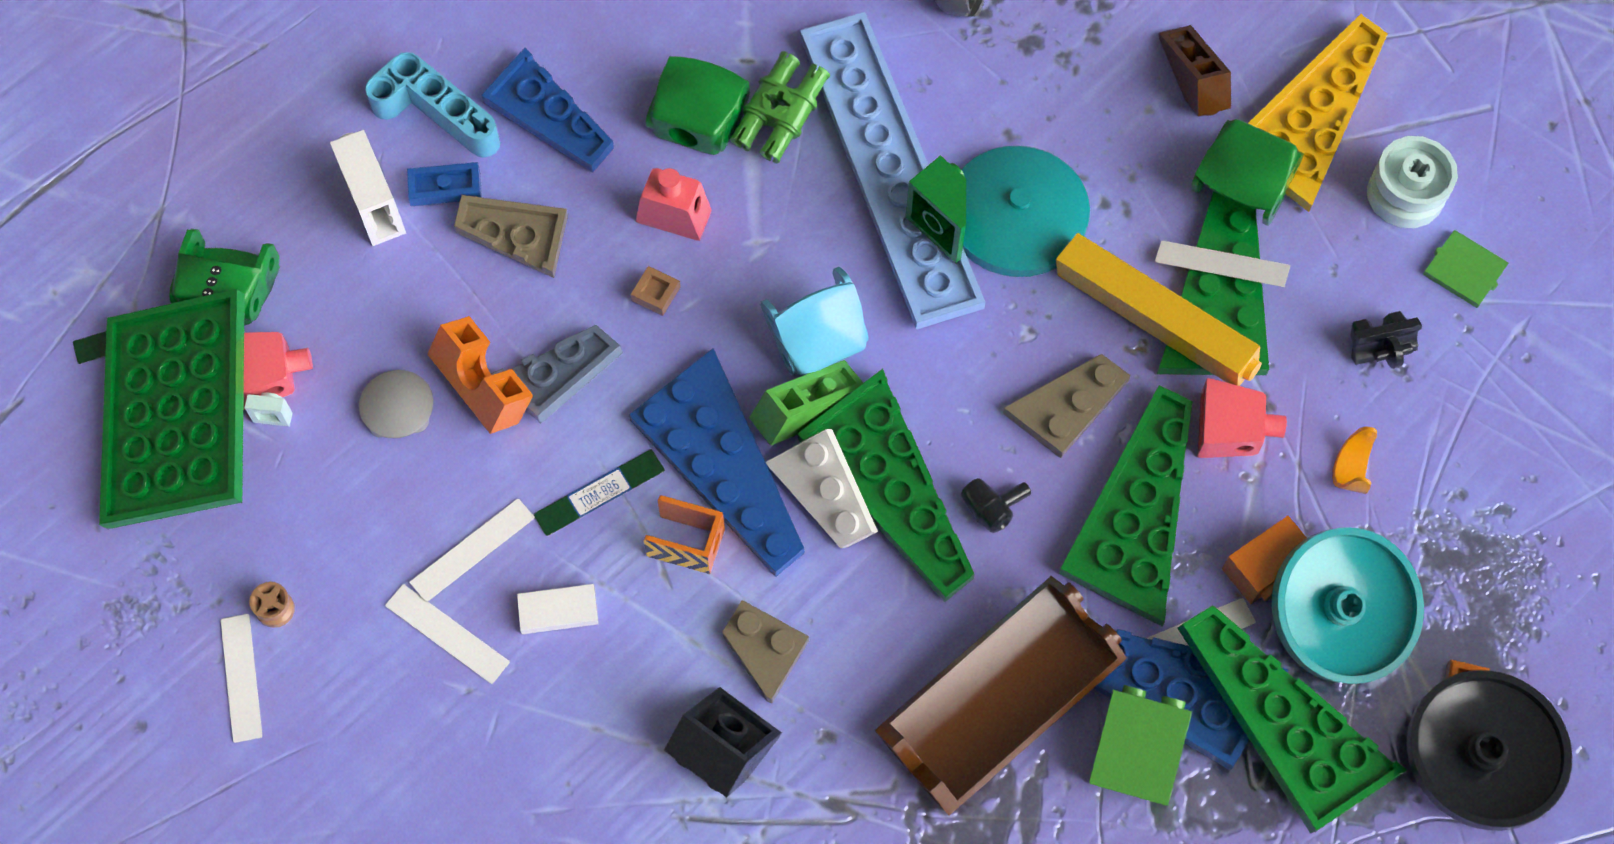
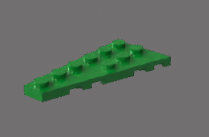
[1157,191,1269,375]
[1059,385,1193,627]
[1177,605,1407,833]

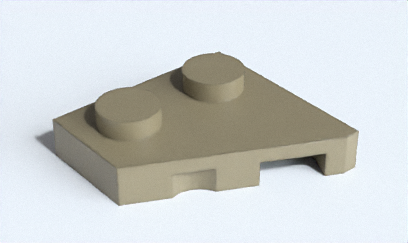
[723,600,809,704]

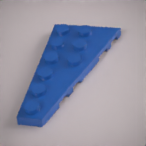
[629,348,804,577]
[1093,629,1289,771]

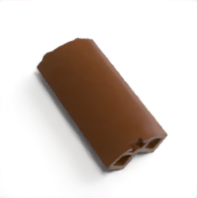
[874,576,1127,816]

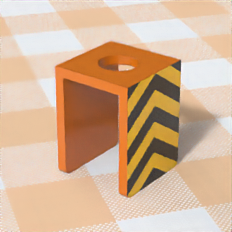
[644,495,725,574]

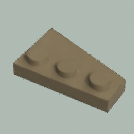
[1003,354,1131,458]

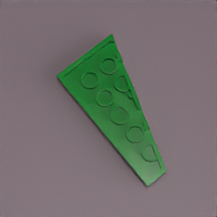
[798,368,975,602]

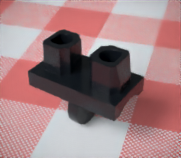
[1350,311,1422,369]

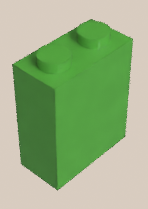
[1089,685,1192,806]

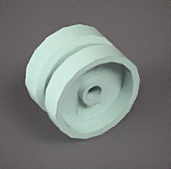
[1367,136,1458,228]

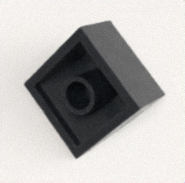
[664,687,782,798]

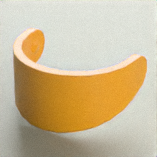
[1332,426,1377,494]

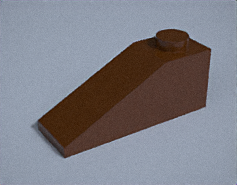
[1159,25,1231,116]

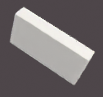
[517,584,599,634]

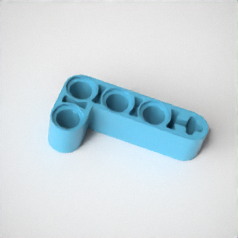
[365,52,500,157]

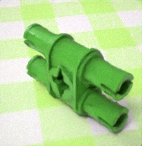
[730,51,830,164]

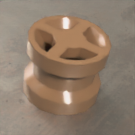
[249,582,295,628]

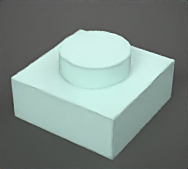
[244,392,293,427]

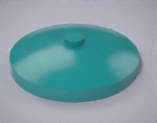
[961,146,1090,277]
[1272,527,1424,684]

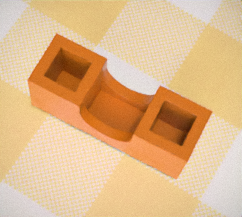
[427,316,533,434]

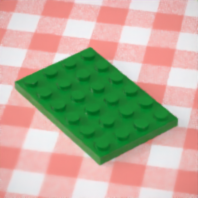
[99,289,245,529]

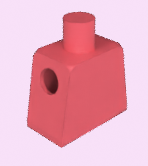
[636,168,711,241]
[243,332,313,411]
[1197,378,1287,458]

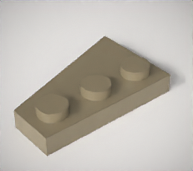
[454,195,568,278]

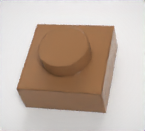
[630,266,681,316]

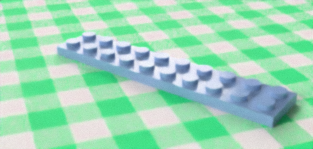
[800,12,985,329]

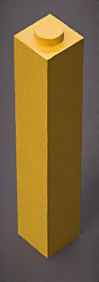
[1056,233,1261,386]

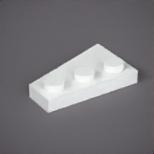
[765,429,878,548]

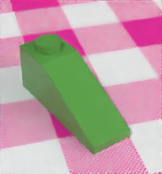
[749,360,863,445]

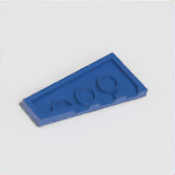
[482,47,614,173]

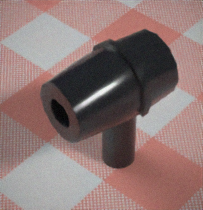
[961,478,1031,533]

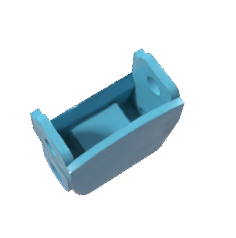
[760,267,869,376]

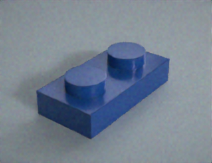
[407,162,482,206]

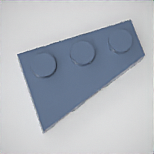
[491,325,623,424]

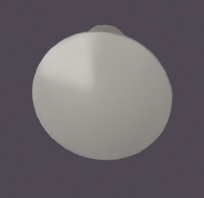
[359,370,433,438]

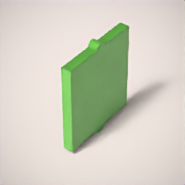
[1423,229,1509,308]

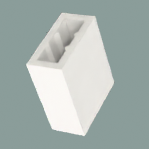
[330,129,406,246]

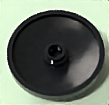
[1407,670,1572,831]

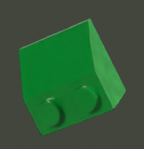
[905,155,966,263]

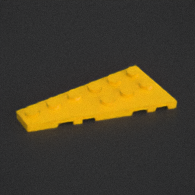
[1248,14,1388,212]

